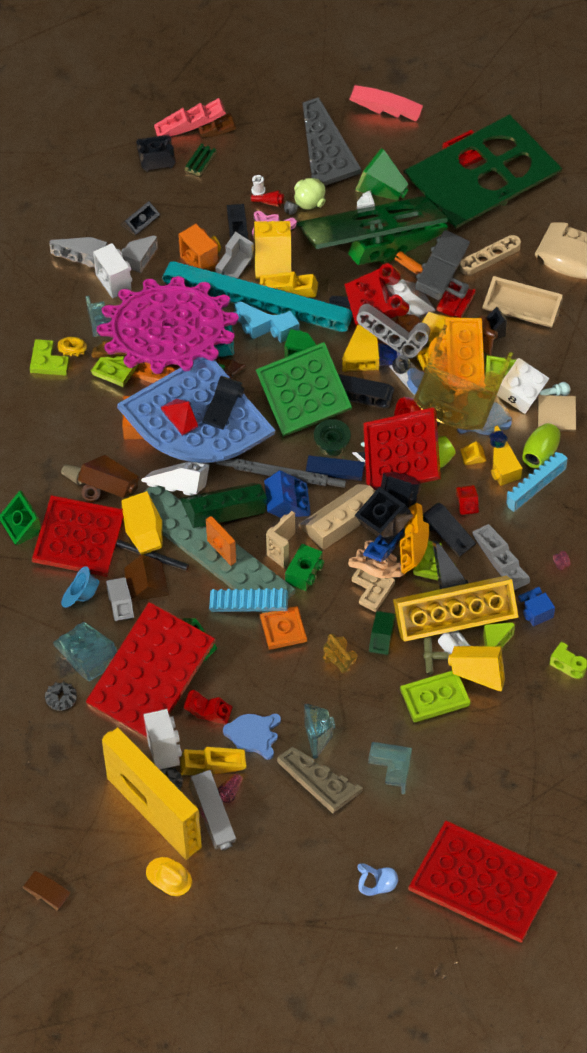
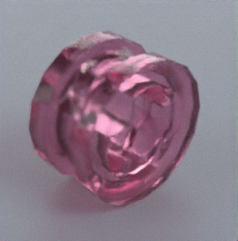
[553,551,571,570]

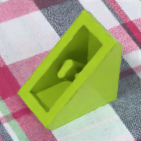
[483,622,515,649]

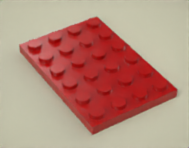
[85,602,216,738]
[409,820,558,943]

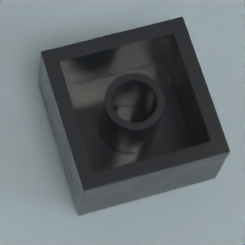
[355,487,414,544]

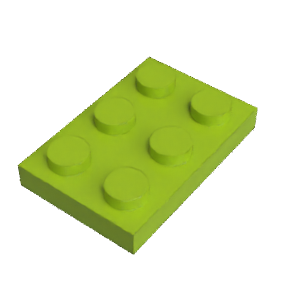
[400,671,470,723]

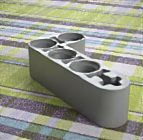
[357,304,430,358]

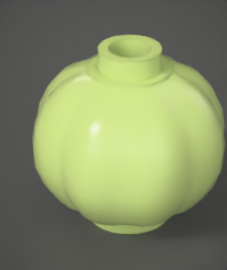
[294,178,326,210]

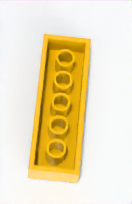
[393,575,518,641]

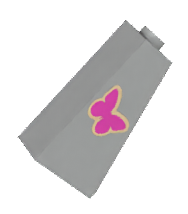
[189,770,236,850]

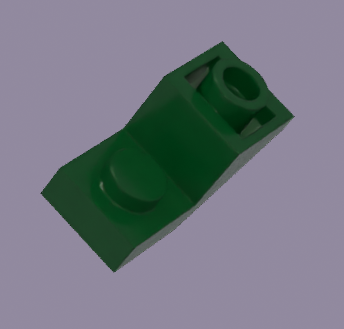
[369,611,396,655]

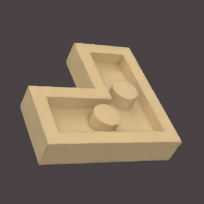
[352,568,395,612]

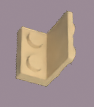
[266,511,295,568]

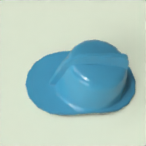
[61,566,99,608]

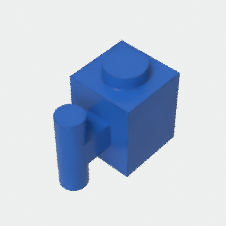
[518,587,555,627]

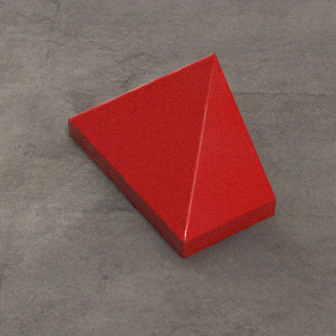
[161,399,198,436]

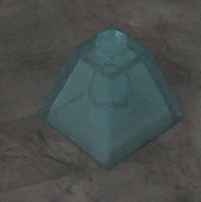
[304,704,335,759]

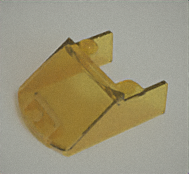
[413,324,513,430]

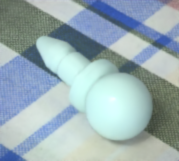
[540,382,571,396]

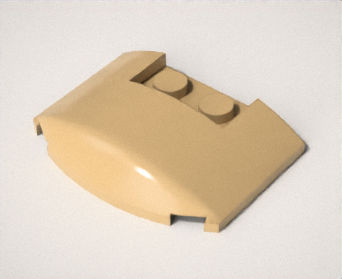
[535,223,587,279]

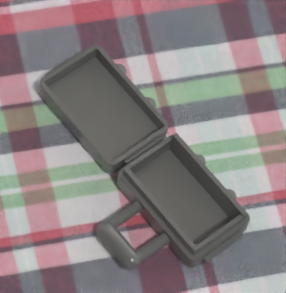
[415,230,470,301]

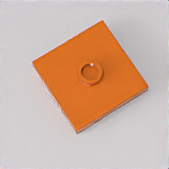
[206,516,236,566]
[260,606,307,650]

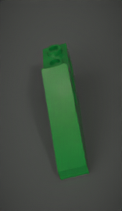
[348,223,448,265]

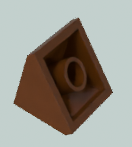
[124,555,169,602]

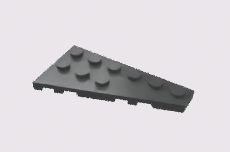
[303,97,361,186]

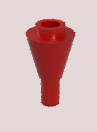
[251,190,284,208]

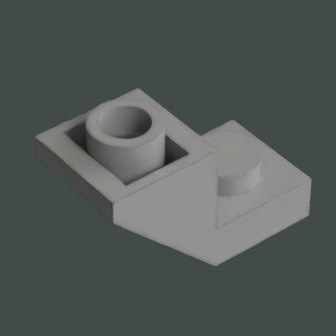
[106,577,134,621]

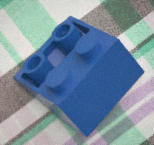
[264,470,311,518]

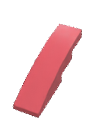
[349,85,423,122]
[154,98,226,137]

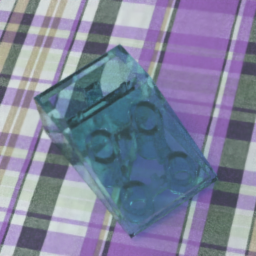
[53,622,117,682]

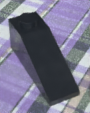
[432,541,468,589]

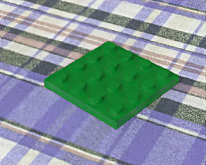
[256,342,352,437]

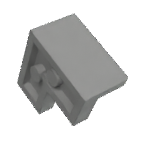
[216,232,254,279]

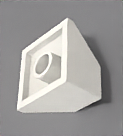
[387,280,435,318]

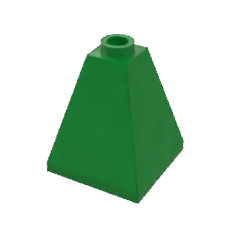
[355,148,409,201]

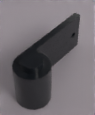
[202,376,245,430]
[423,503,476,557]

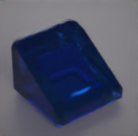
[378,343,397,366]

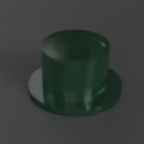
[314,419,351,456]

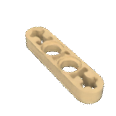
[460,235,521,276]

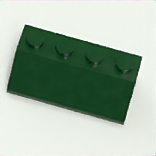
[181,483,267,528]

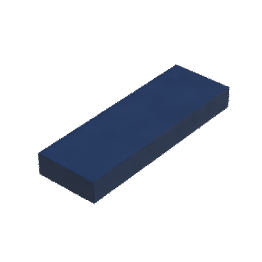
[306,455,364,481]

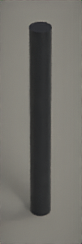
[116,539,189,572]

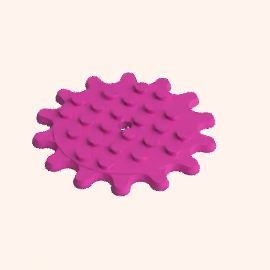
[97,276,239,374]

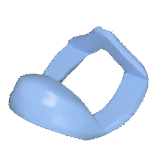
[357,863,398,896]

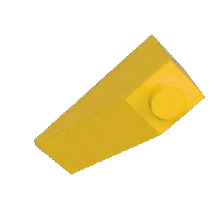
[491,426,522,486]

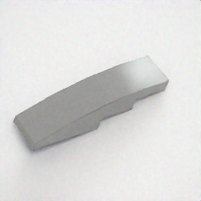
[472,524,530,590]

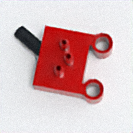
[329,263,409,326]

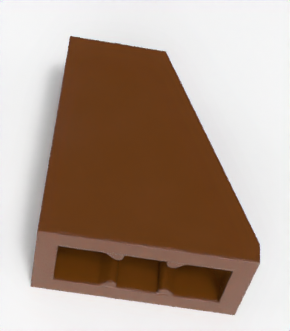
[77,455,140,498]

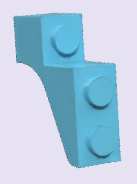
[234,302,300,343]

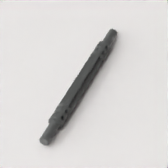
[216,458,346,488]

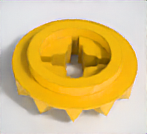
[57,337,87,357]

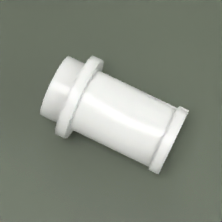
[251,175,265,195]

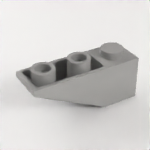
[49,237,107,267]

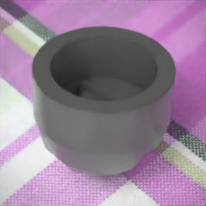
[284,200,299,215]

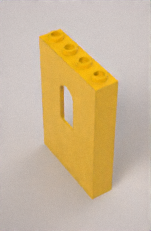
[102,727,202,860]

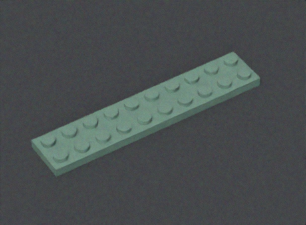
[144,485,295,613]

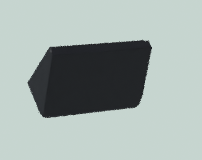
[121,201,160,235]

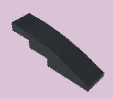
[227,204,251,266]

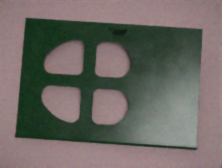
[403,114,562,228]
[297,196,448,249]

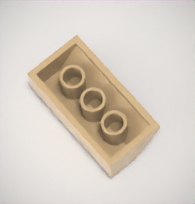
[299,484,375,551]

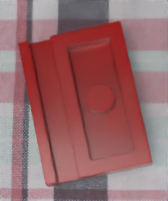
[437,282,476,318]

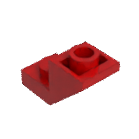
[183,690,233,725]

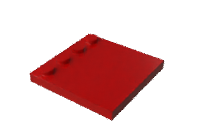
[363,407,441,491]
[32,495,124,577]

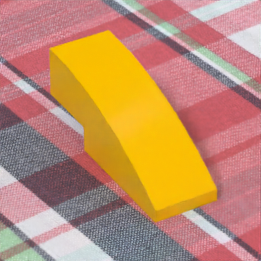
[259,271,318,297]
[180,747,246,775]

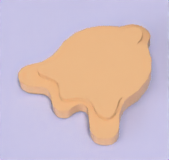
[348,540,404,578]

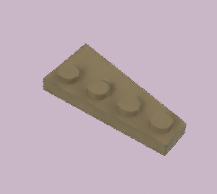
[277,747,363,814]

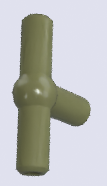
[423,637,449,675]

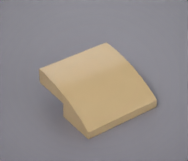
[538,395,576,431]

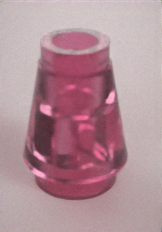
[217,773,243,803]

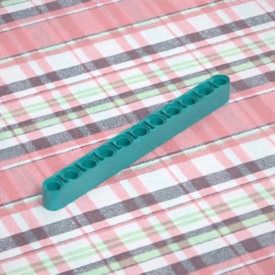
[162,261,353,332]

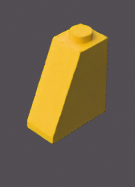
[342,325,379,372]
[448,646,505,691]

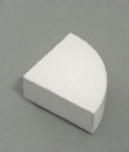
[357,191,375,209]

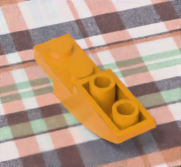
[400,503,429,574]

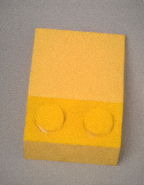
[253,221,291,279]

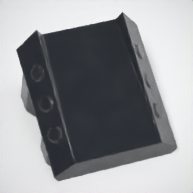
[136,135,176,172]
[381,472,421,508]

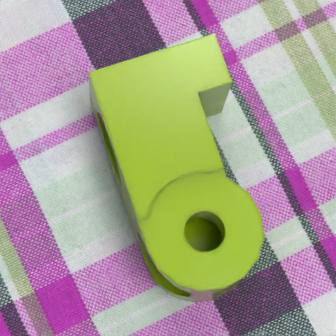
[549,641,587,679]

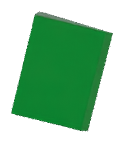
[0,491,41,545]

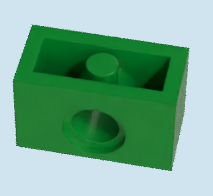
[285,543,324,591]

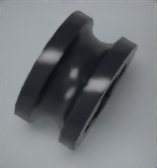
[392,355,411,374]

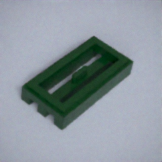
[185,143,217,177]

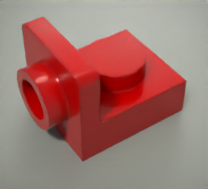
[456,485,479,515]

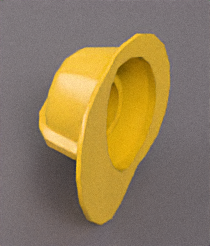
[146,857,192,896]

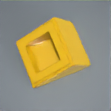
[460,441,487,465]

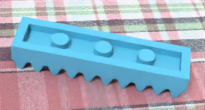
[506,452,568,512]
[209,588,288,612]

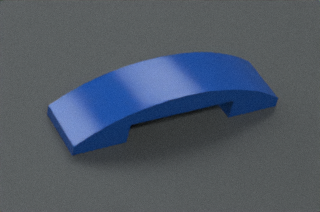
[363,526,405,562]

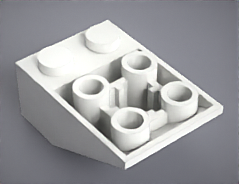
[142,461,210,496]

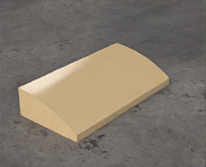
[482,276,563,328]

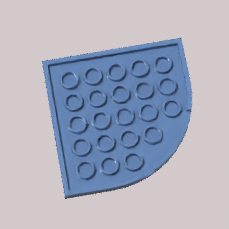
[117,357,276,463]

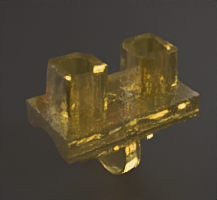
[323,634,358,673]

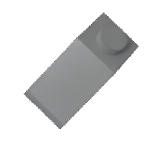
[121,236,158,273]

